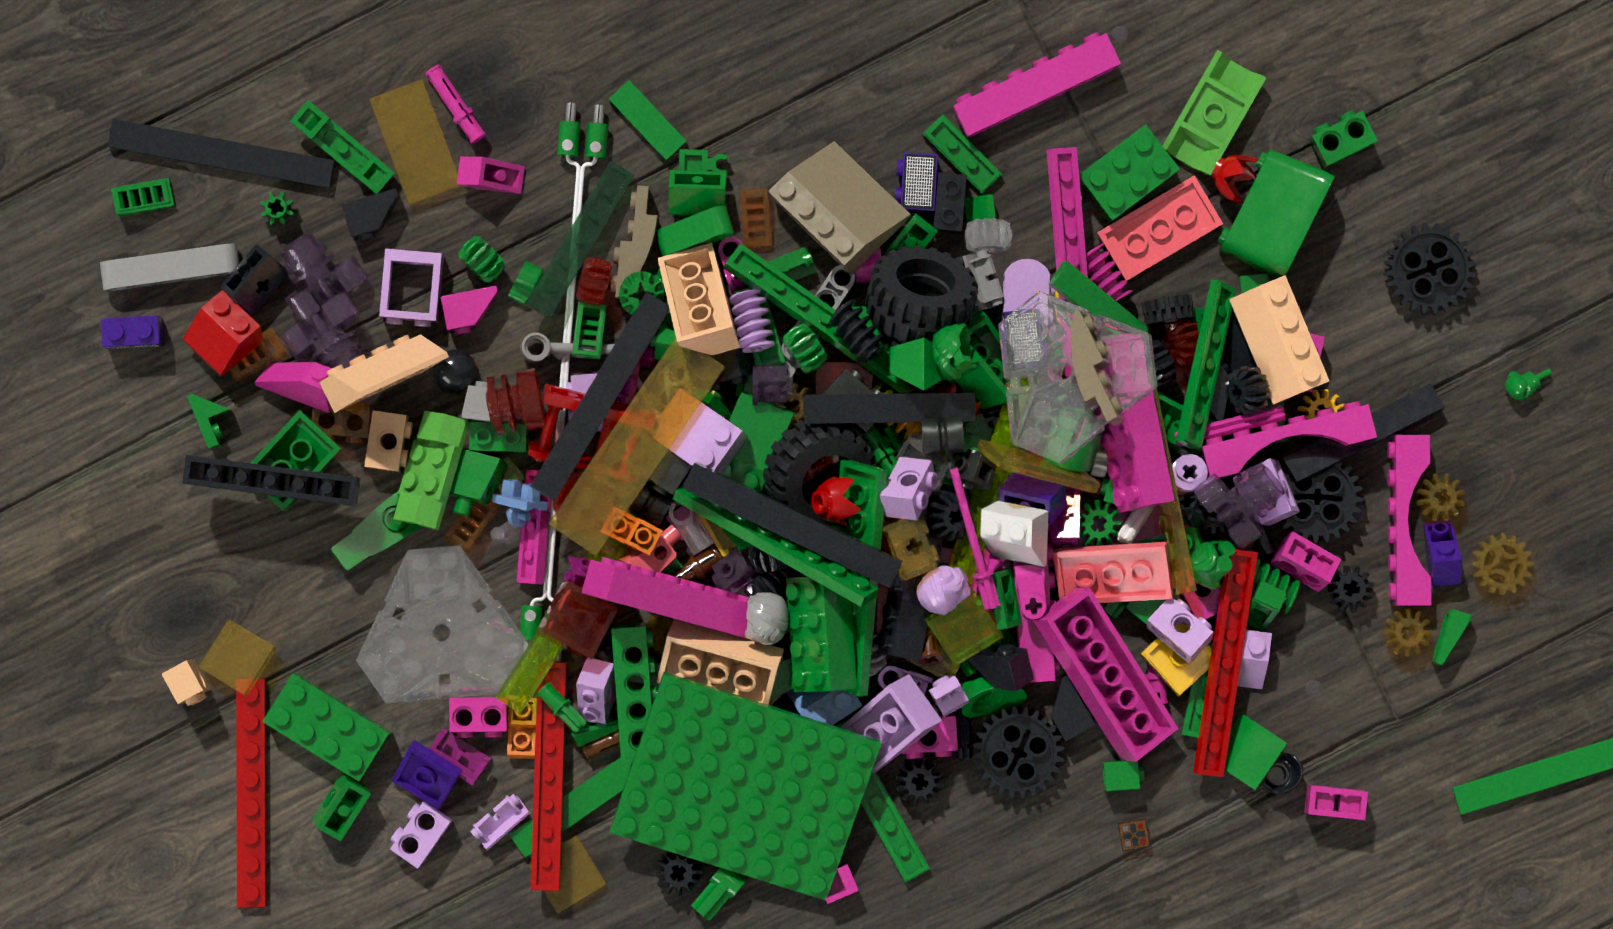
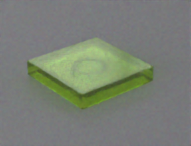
[925,589,1004,667]

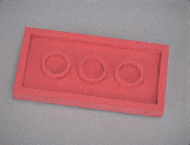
[1097,175,1223,281]
[1053,542,1174,603]

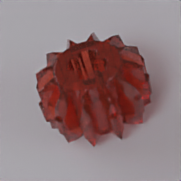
[576,257,612,305]
[1161,319,1199,368]

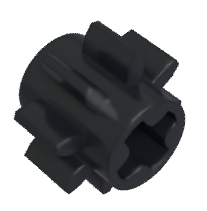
[1173,493,1211,528]

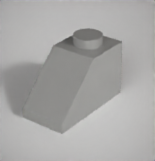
[462,381,498,423]

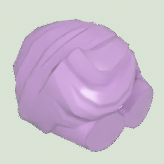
[917,566,971,615]

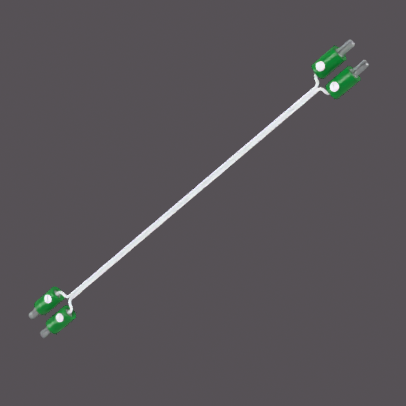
[519,102,609,662]

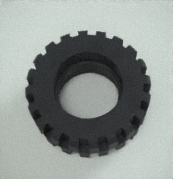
[865,246,978,343]
[763,420,877,520]

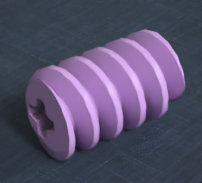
[730,289,775,353]
[1168,454,1208,495]

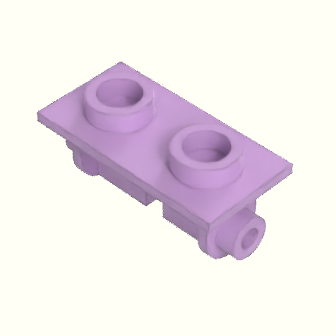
[471,794,530,850]

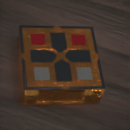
[1117,818,1150,851]

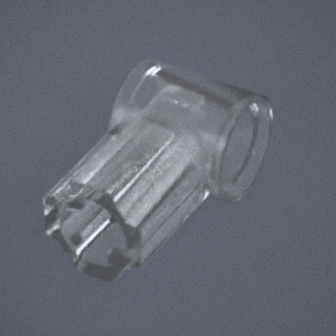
[669,501,714,556]

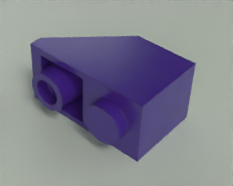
[1423,520,1462,586]

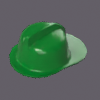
[962,676,1026,718]

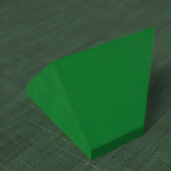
[889,338,947,391]

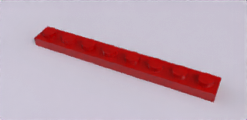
[1193,549,1258,777]
[531,662,567,891]
[236,679,267,907]

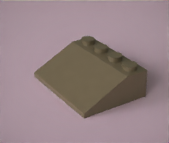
[768,141,911,275]

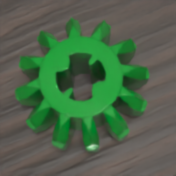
[458,236,506,284]
[783,323,827,373]
[1080,500,1122,546]

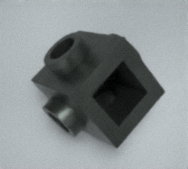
[947,449,997,493]

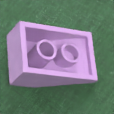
[648,388,748,474]
[841,674,942,773]

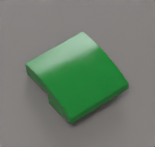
[1225,713,1288,791]

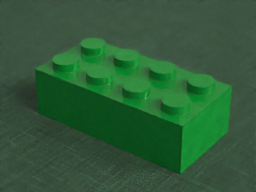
[786,576,857,692]
[262,673,393,782]

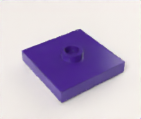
[391,740,462,810]

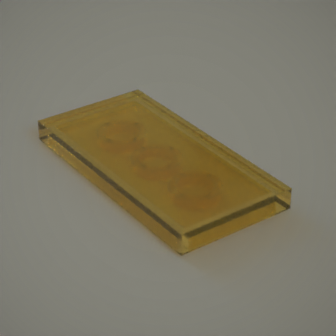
[369,79,461,205]
[977,439,1100,493]

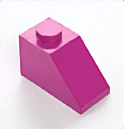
[457,156,525,194]
[441,286,499,336]

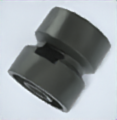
[920,415,964,456]

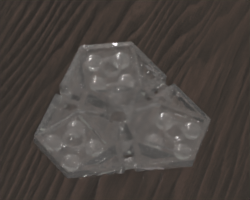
[998,291,1157,464]
[356,545,530,704]

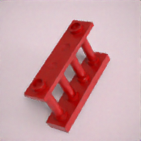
[528,383,656,483]

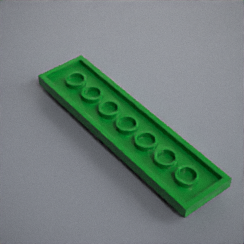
[837,460,888,696]

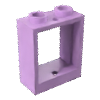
[379,249,444,327]

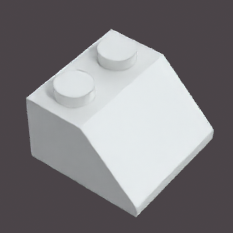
[980,501,1048,567]

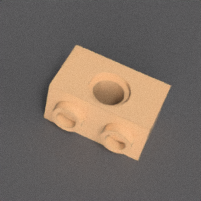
[364,410,413,472]
[162,660,211,706]

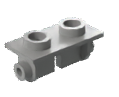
[963,249,1004,310]

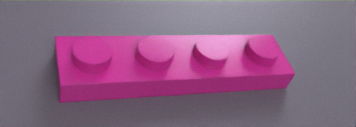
[517,470,550,585]

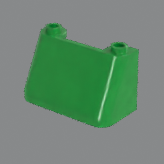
[1217,149,1334,279]

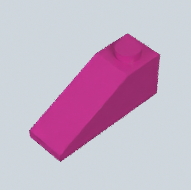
[255,362,332,413]

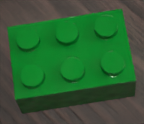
[1079,124,1180,223]

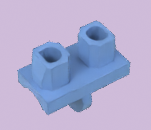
[492,479,548,528]

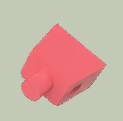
[614,525,682,573]

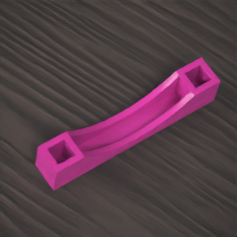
[1201,401,1377,481]
[1387,435,1431,606]

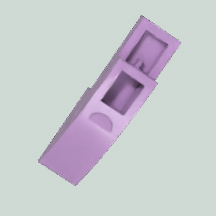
[929,676,969,717]

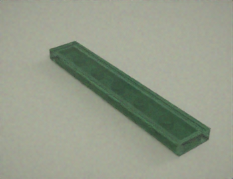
[525,161,635,319]

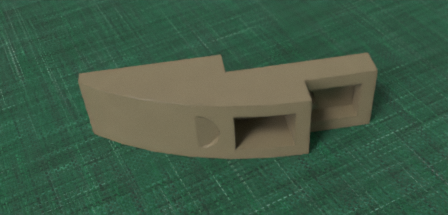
[611,185,658,299]
[1071,310,1125,426]

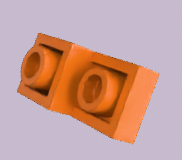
[600,507,664,556]
[507,697,537,759]

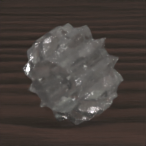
[965,218,1012,254]

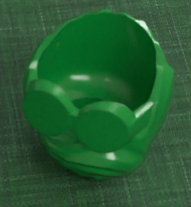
[932,324,977,380]
[1188,541,1235,590]

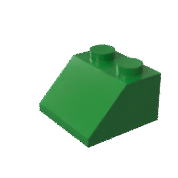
[946,344,1014,410]

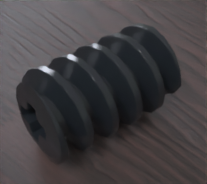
[829,299,889,363]

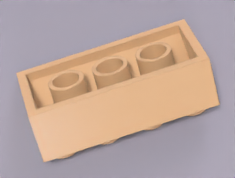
[658,243,740,355]
[1229,275,1329,404]
[319,334,449,413]
[656,619,784,705]

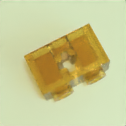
[883,518,939,580]

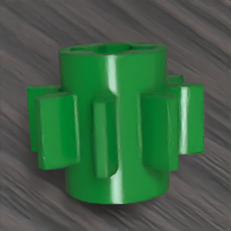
[260,191,295,226]

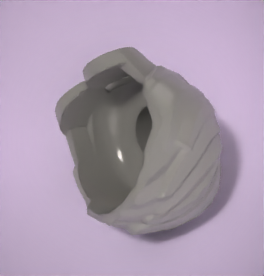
[745,593,789,645]

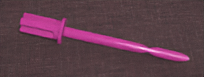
[950,468,1000,610]

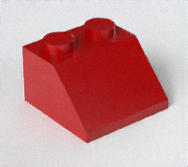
[183,290,264,377]

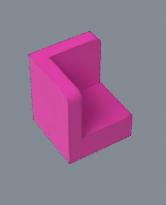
[825,863,859,904]

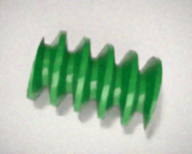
[1253,557,1300,614]

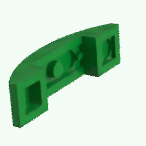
[290,100,395,194]

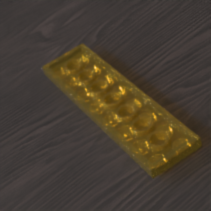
[549,338,725,556]

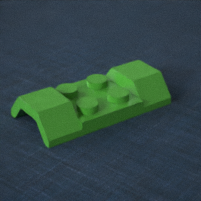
[1163,50,1266,176]
[393,411,470,531]

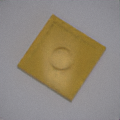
[199,619,277,697]
[528,835,607,914]

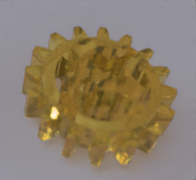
[1471,533,1534,595]

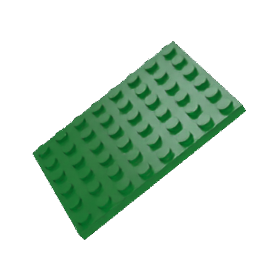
[609,672,881,901]

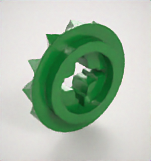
[619,271,664,315]

